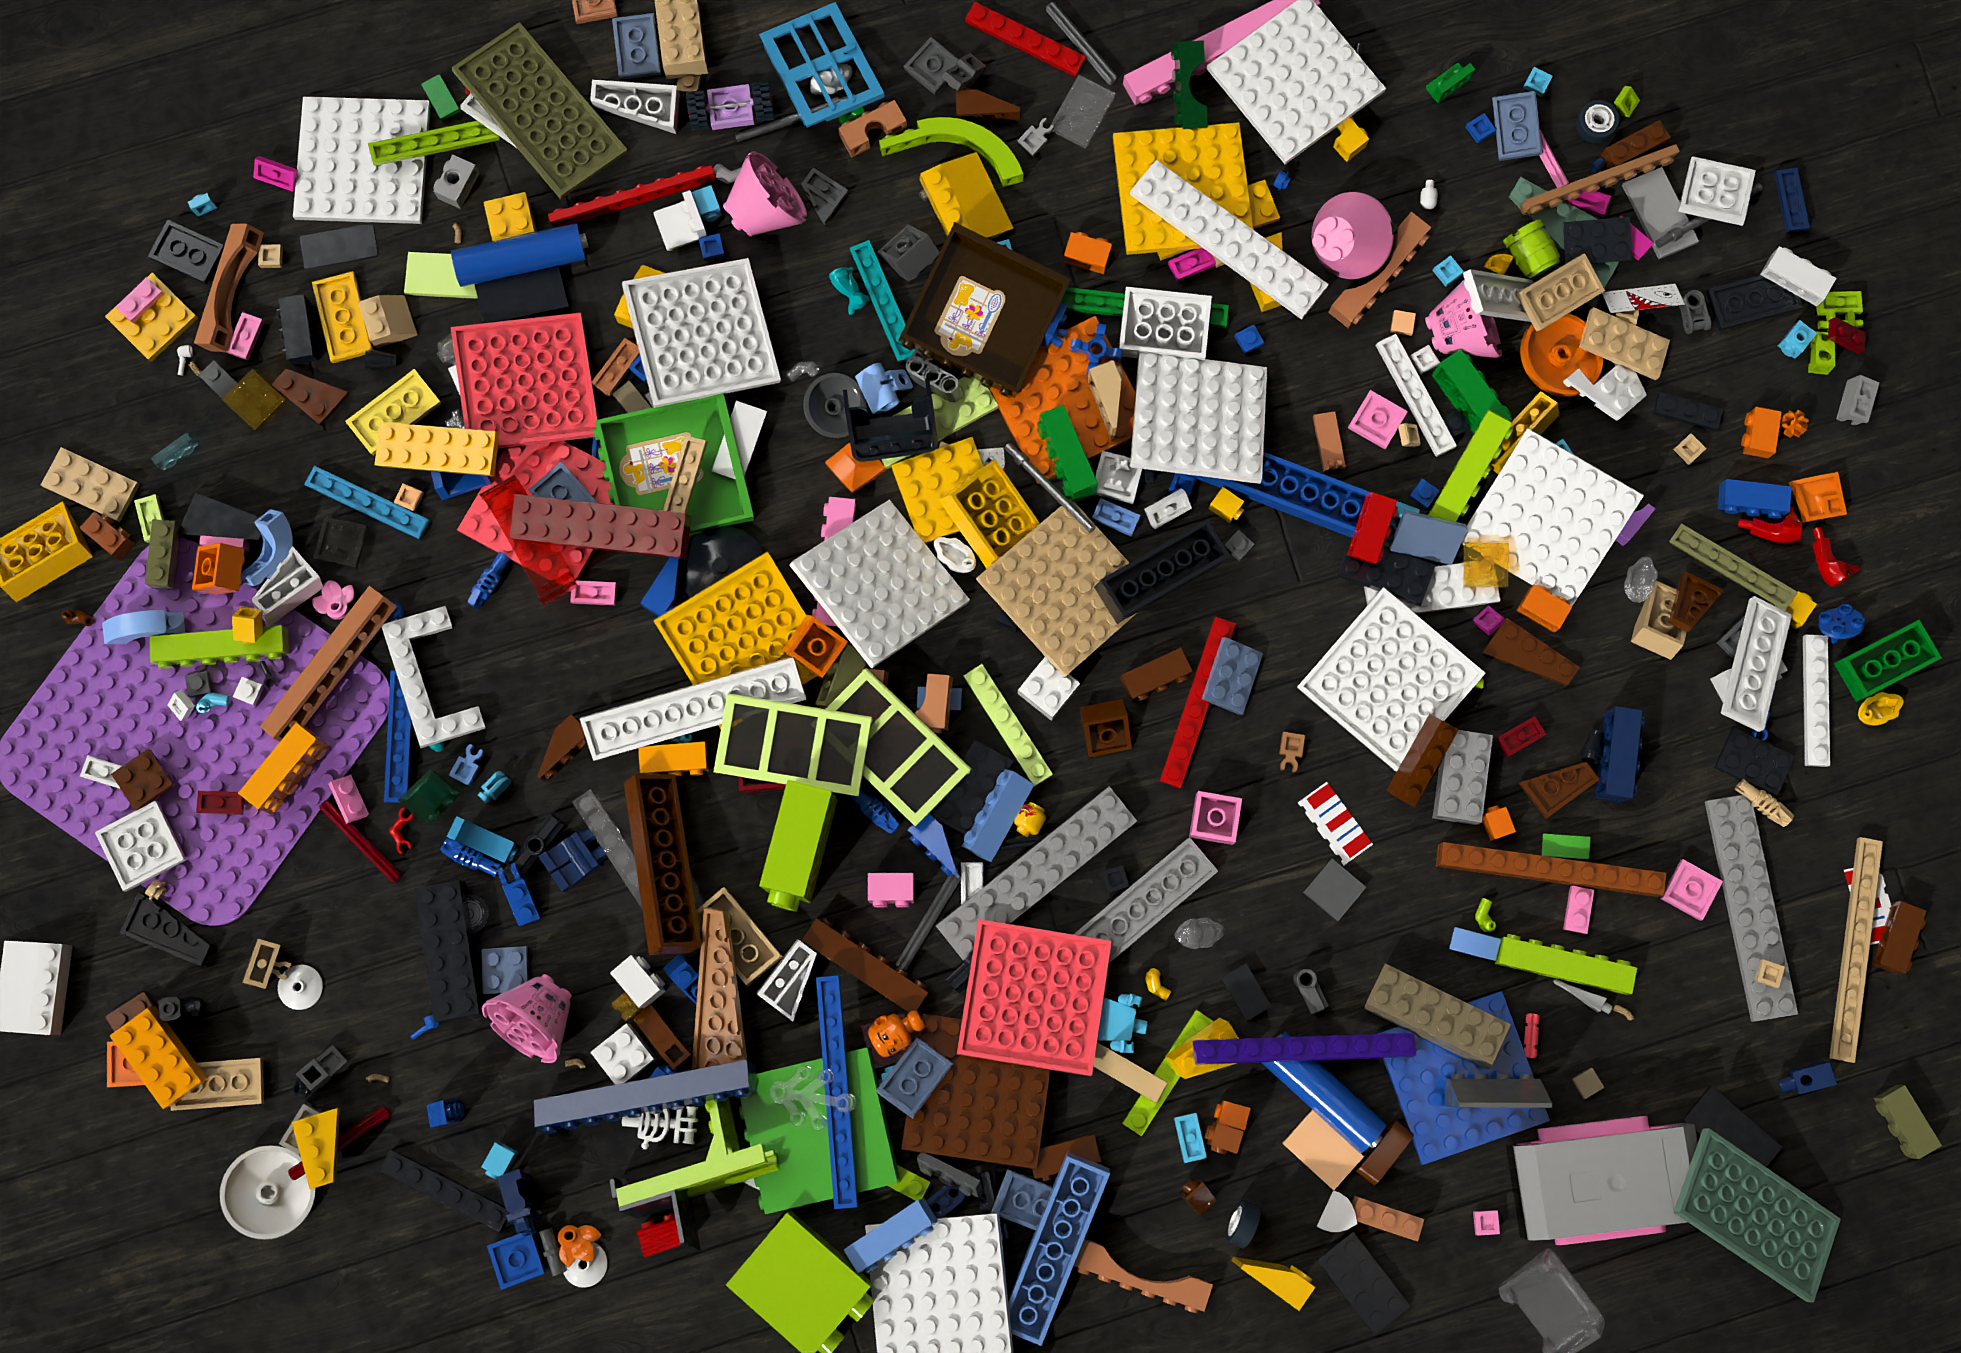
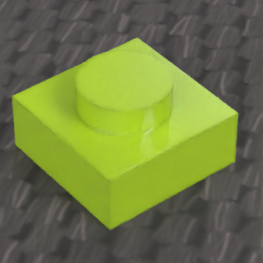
[1614,86,1640,117]

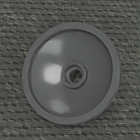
[803,373,867,438]

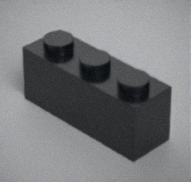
[276,294,319,366]

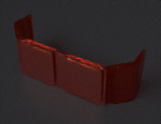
[479,475,578,606]

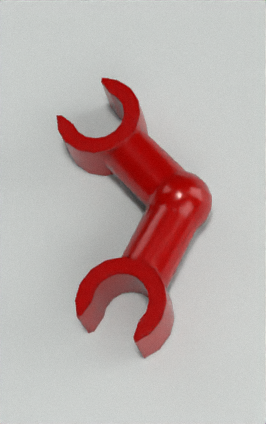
[389,807,415,855]

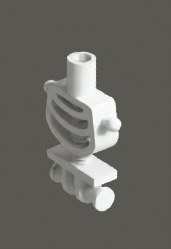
[622,1106,698,1149]

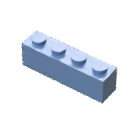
[962,769,1034,862]
[844,1198,938,1274]

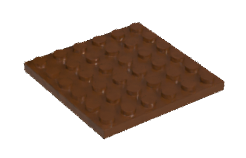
[901,1014,1051,1169]

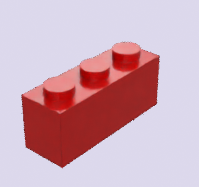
[1347,492,1398,564]

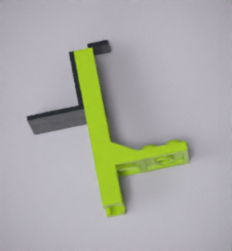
[609,1097,780,1252]

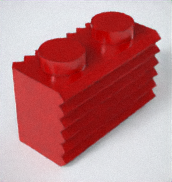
[637,1213,680,1257]

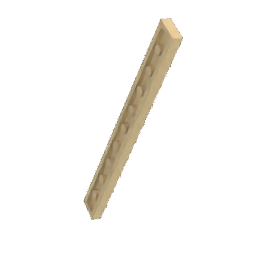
[1829,837,1883,1063]

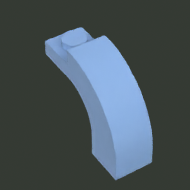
[241,509,292,586]
[102,610,185,644]

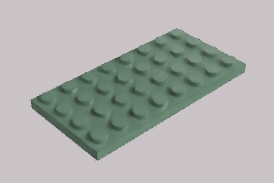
[1674,1128,1841,1302]

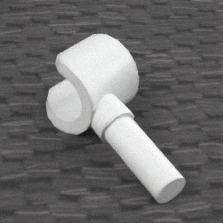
[177,345,193,376]

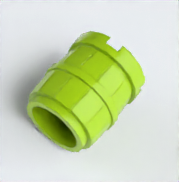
[1503,219,1560,280]

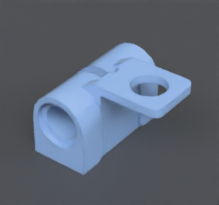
[855,363,913,414]

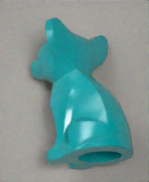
[829,267,869,315]

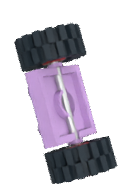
[686,81,774,131]

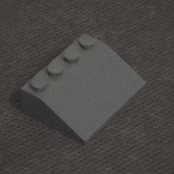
[1445,1074,1552,1108]

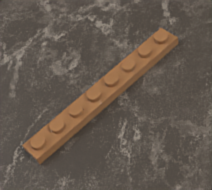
[1520,144,1680,215]

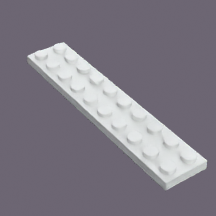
[1130,160,1329,319]
[580,657,806,761]

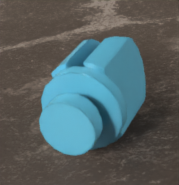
[478,771,511,804]

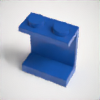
[431,471,492,500]

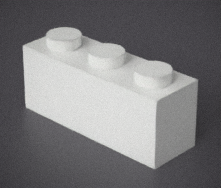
[1760,246,1836,306]

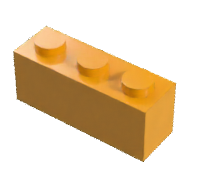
[638,742,709,777]

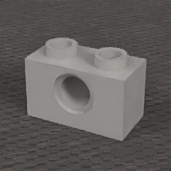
[434,155,480,209]

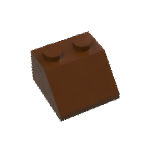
[1079,699,1132,757]

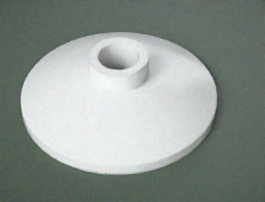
[278,965,323,1010]
[563,1242,608,1287]

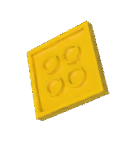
[105,273,198,362]

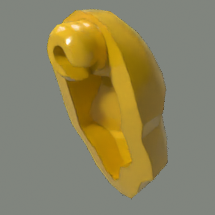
[1858,692,1904,726]

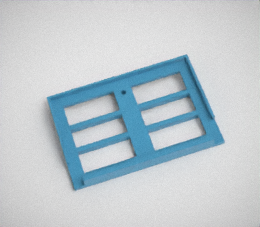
[759,2,885,128]

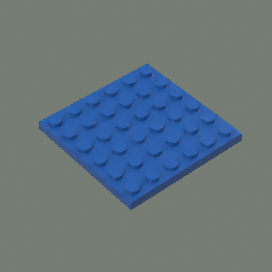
[1378,991,1550,1165]

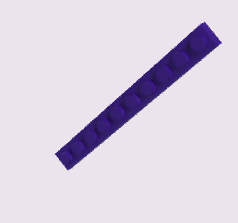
[1193,1033,1417,1065]

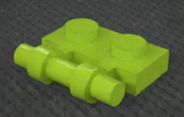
[1816,291,1863,331]

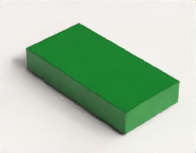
[421,74,461,121]

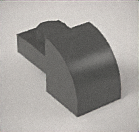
[942,53,986,91]
[199,360,248,408]
[296,1045,348,1092]

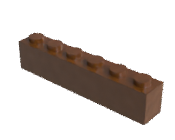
[801,918,929,1012]

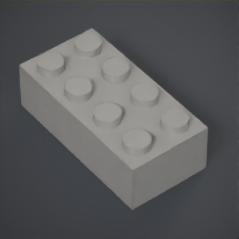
[1432,730,1493,825]

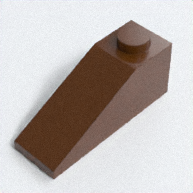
[956,88,1020,122]

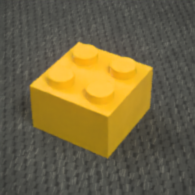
[484,192,537,241]

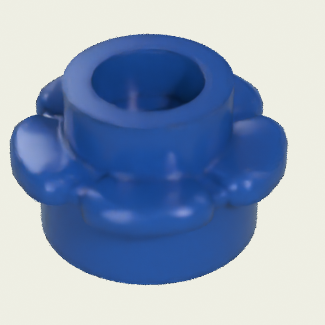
[1273,171,1291,191]

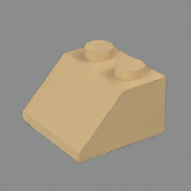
[358,295,418,349]

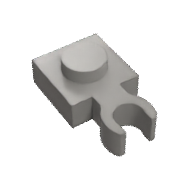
[1017,118,1054,157]

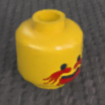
[1014,802,1046,837]

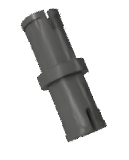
[539,1228,566,1276]

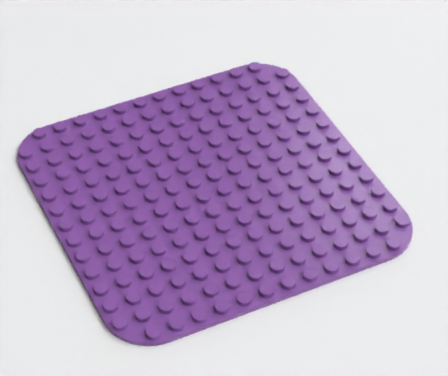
[0,537,390,926]

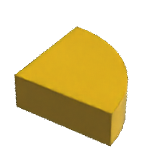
[1484,254,1514,275]

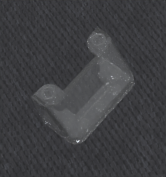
[1498,1248,1605,1353]

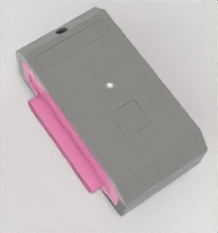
[1506,1116,1698,1245]

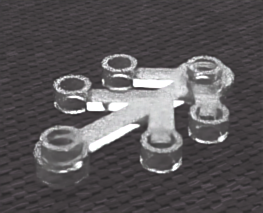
[770,1066,856,1130]

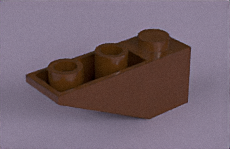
[538,714,588,781]
[633,1004,693,1070]
[1180,1179,1217,1216]

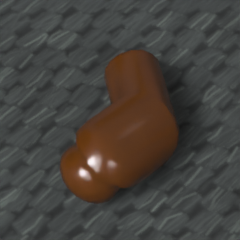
[61,609,94,626]

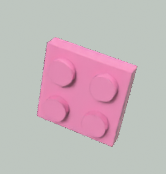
[1348,390,1408,449]
[1660,859,1723,921]

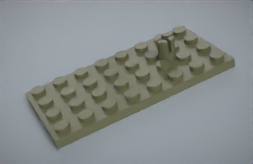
[452,22,627,199]

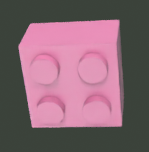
[1189,791,1242,845]
[868,873,914,907]

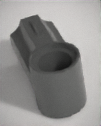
[1293,969,1329,1014]

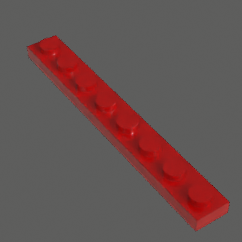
[548,166,716,228]
[1159,617,1236,788]

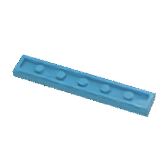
[304,466,431,540]

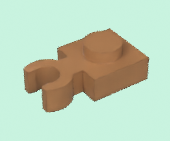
[1279,732,1305,772]

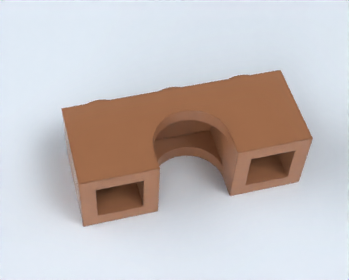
[839,100,907,158]
[1352,1196,1424,1242]

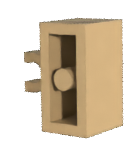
[242,939,291,989]

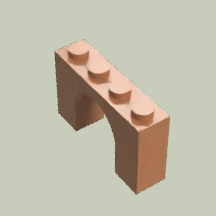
[858,669,953,734]

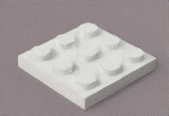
[1678,157,1756,226]
[95,801,187,892]

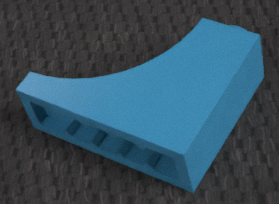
[447,816,519,864]

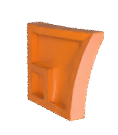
[825,443,886,493]
[1789,472,1847,523]

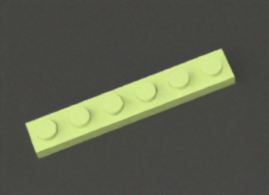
[964,664,1053,787]

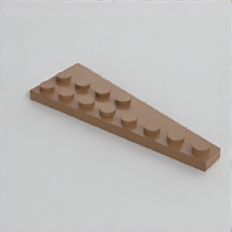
[692,907,751,1099]

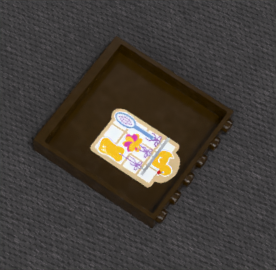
[898,222,1071,398]

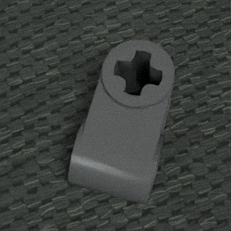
[1679,290,1711,334]

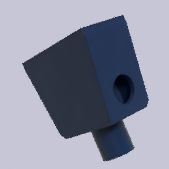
[1777,1060,1837,1094]

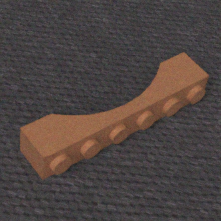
[1328,212,1431,328]
[194,224,264,352]
[1073,1239,1213,1314]

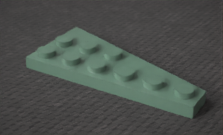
[1509,177,1619,288]

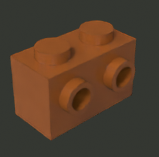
[80,512,135,560]
[1204,1122,1244,1155]

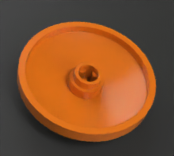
[1520,314,1603,397]

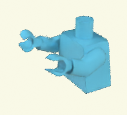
[1097,993,1147,1053]

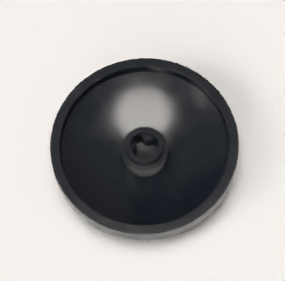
[680,526,764,598]

